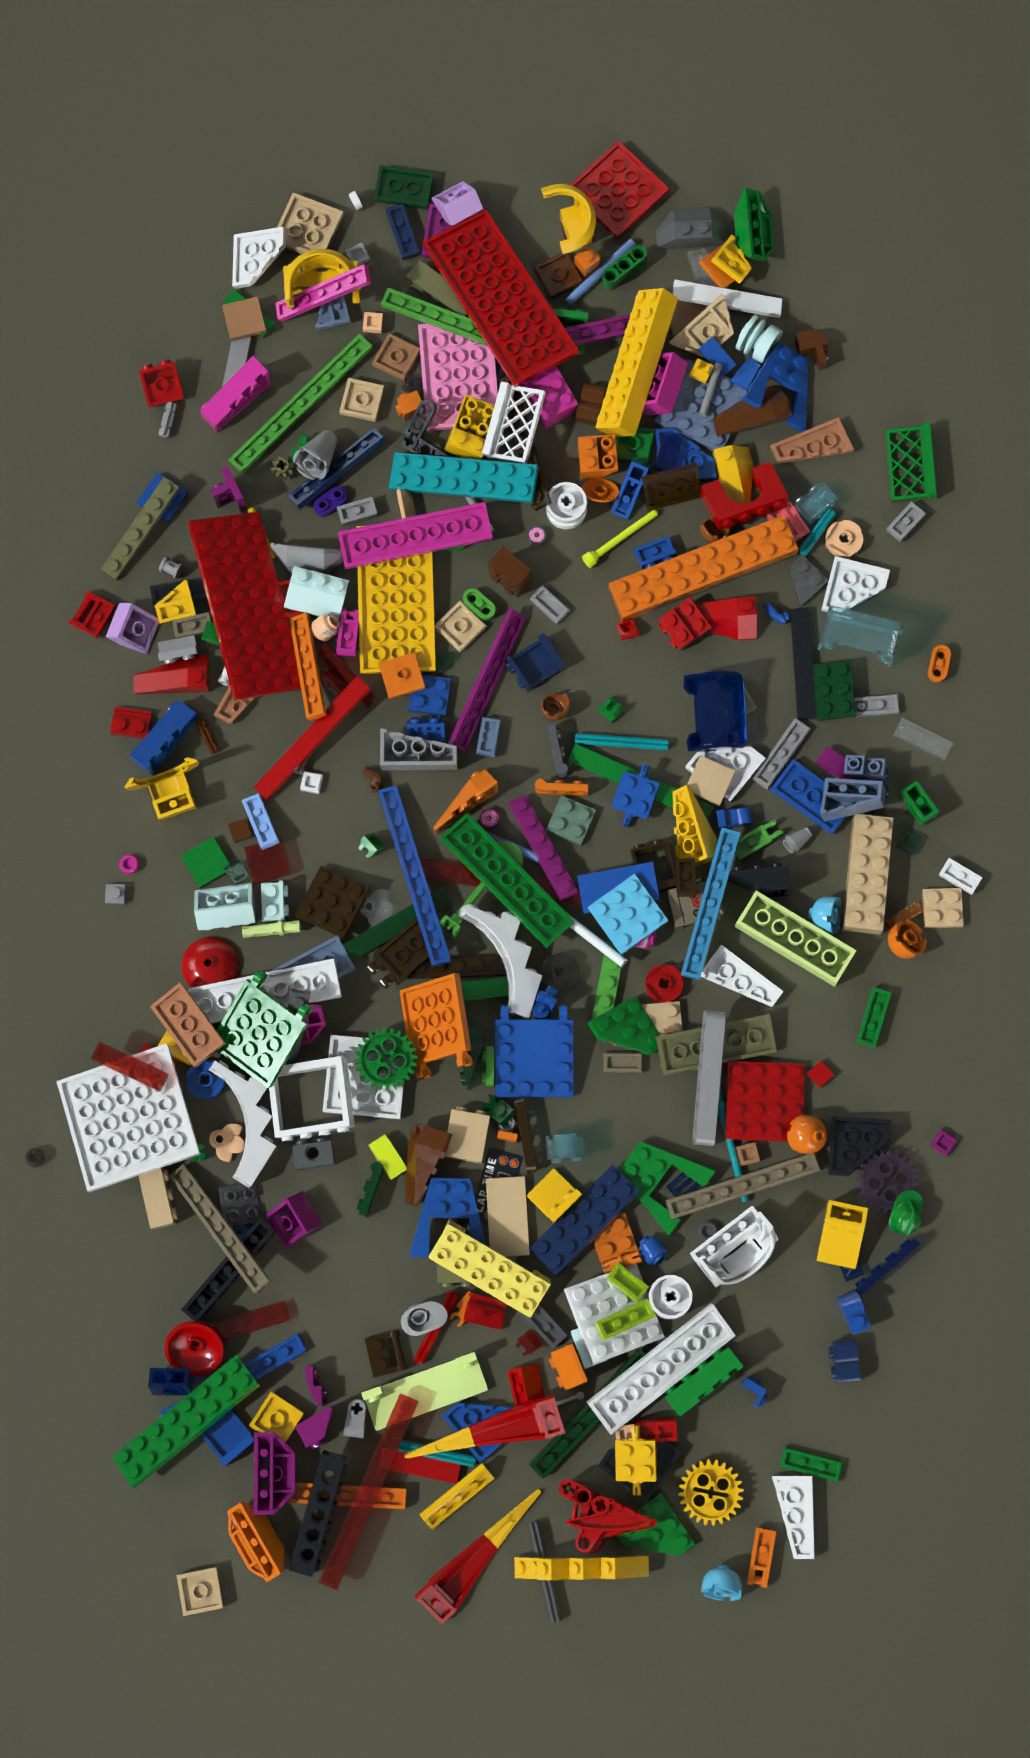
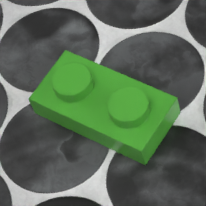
[482,1046,495,1088]

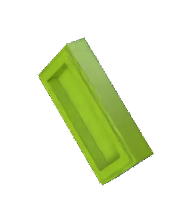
[606,1262,649,1303]

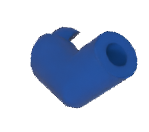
[763,602,790,624]

